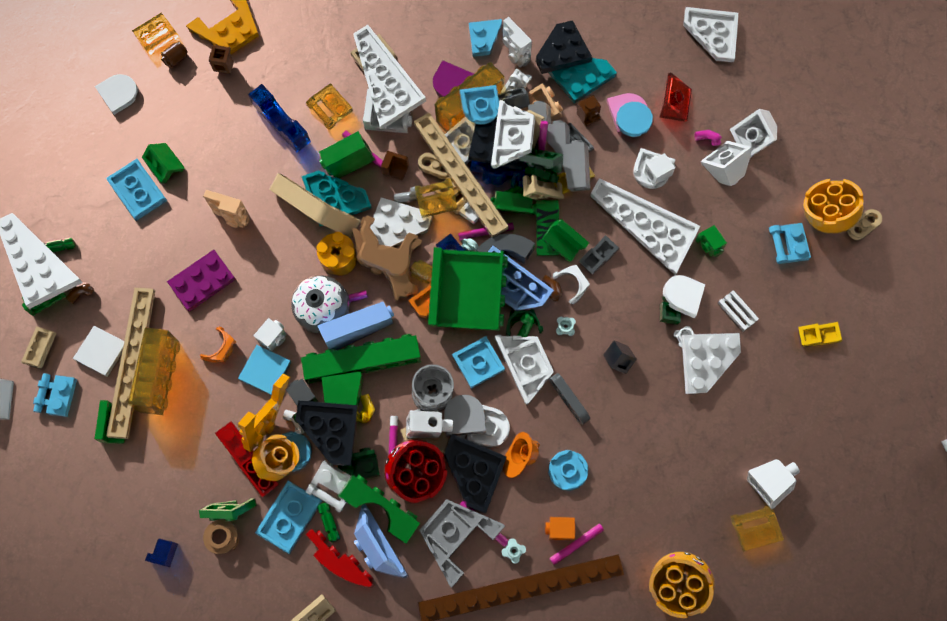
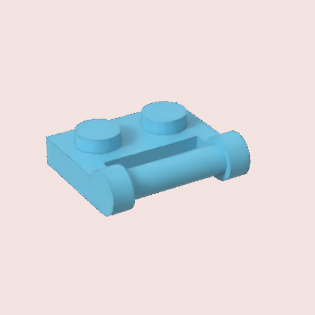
[769,223,811,264]

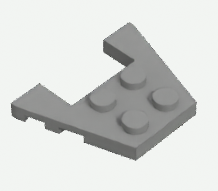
[419,499,505,587]

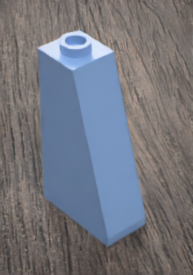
[318,301,394,350]

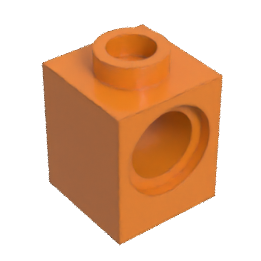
[545,517,575,541]

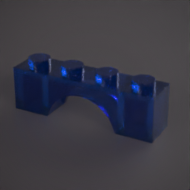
[248,84,311,153]

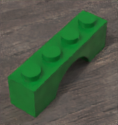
[337,475,420,544]

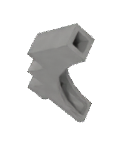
[522,101,590,192]

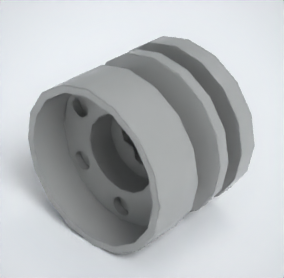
[412,365,454,412]

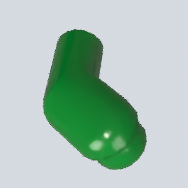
[517,313,535,337]

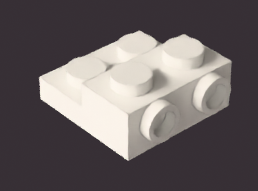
[502,17,532,67]
[444,116,475,165]

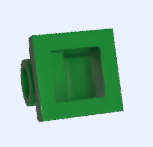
[695,225,727,257]

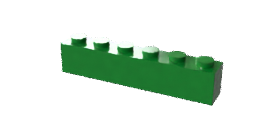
[301,334,422,385]

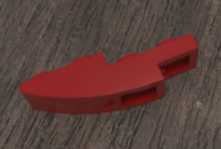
[215,421,279,497]
[306,529,375,588]

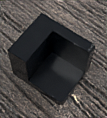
[604,340,637,374]

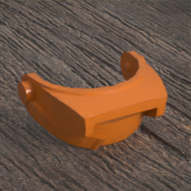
[200,326,236,363]

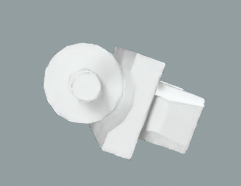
[500,68,532,93]

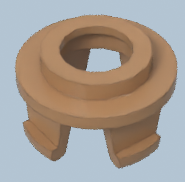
[203,520,239,555]

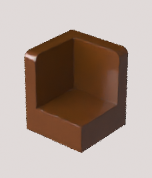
[381,151,409,180]

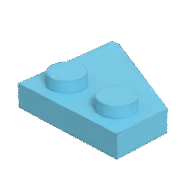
[469,19,502,57]

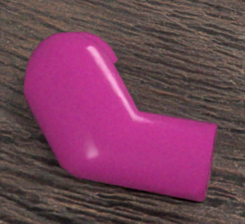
[694,130,722,146]

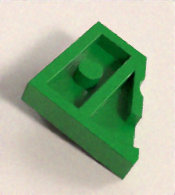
[199,498,257,521]

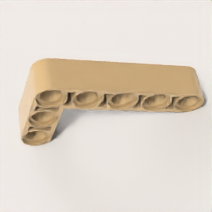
[269,173,361,237]

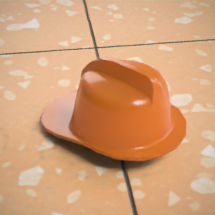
[503,432,540,478]

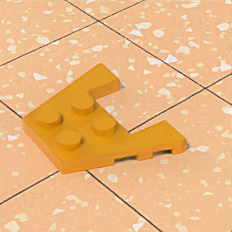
[186,0,259,55]
[238,374,290,452]

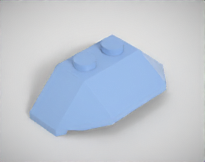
[488,246,554,311]
[354,504,408,578]

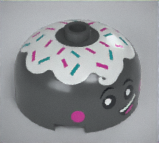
[291,275,351,333]

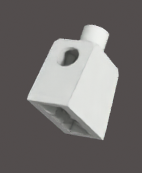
[406,410,453,438]
[747,459,800,509]

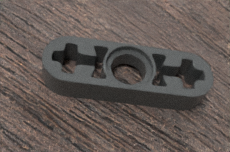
[549,373,590,425]

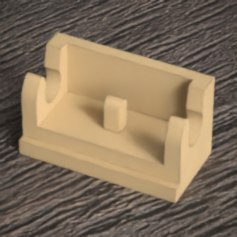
[523,175,564,200]

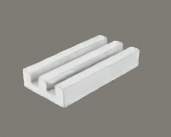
[718,290,759,332]

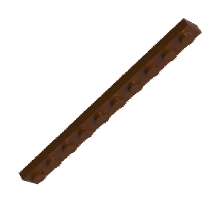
[418,554,624,621]

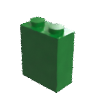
[319,131,375,179]

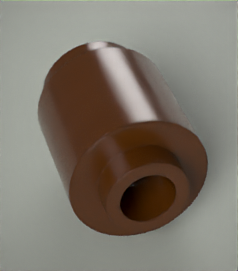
[161,41,188,67]

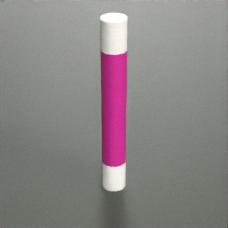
[389,416,398,454]

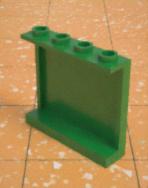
[428,247,508,331]

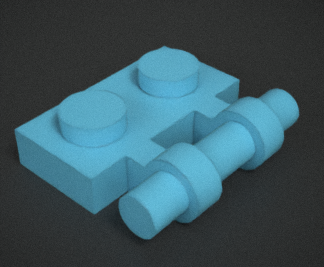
[33,373,77,417]

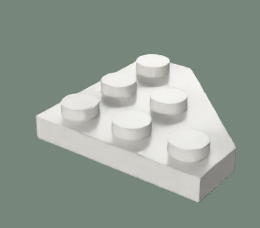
[683,7,739,62]
[370,197,434,247]
[681,333,741,394]

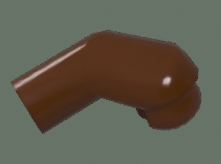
[542,275,563,301]
[65,283,94,304]

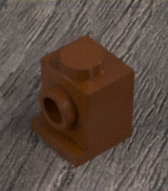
[208,45,234,74]
[577,95,601,127]

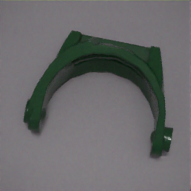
[506,309,543,336]

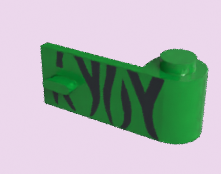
[532,200,559,255]

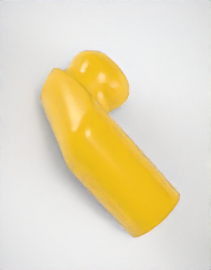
[357,394,375,423]

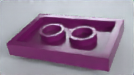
[167,249,236,312]

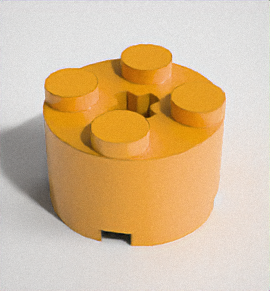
[317,232,357,276]
[252,435,299,481]

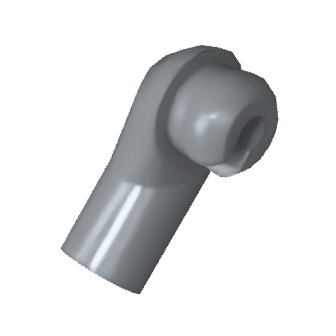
[394,186,421,203]

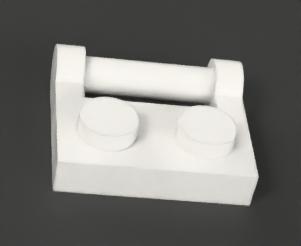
[305,460,351,513]

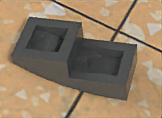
[579,235,620,274]

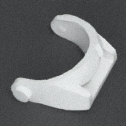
[552,265,590,304]

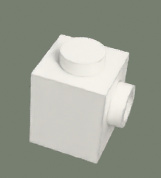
[644,153,675,186]
[253,318,287,352]

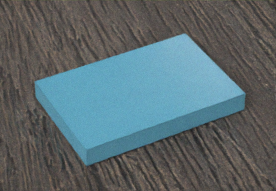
[106,159,167,221]
[255,480,323,554]

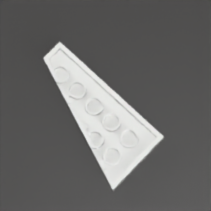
[353,25,427,130]
[590,178,700,275]
[0,213,83,309]

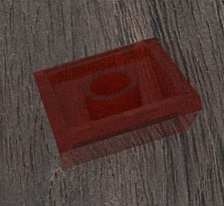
[659,72,692,122]

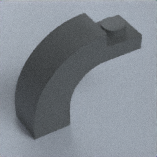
[476,234,535,265]

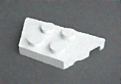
[491,100,535,168]
[494,335,554,405]

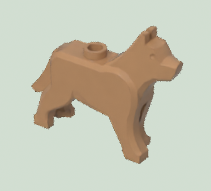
[352,215,422,301]

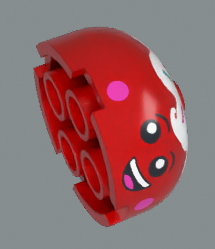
[385,439,447,503]

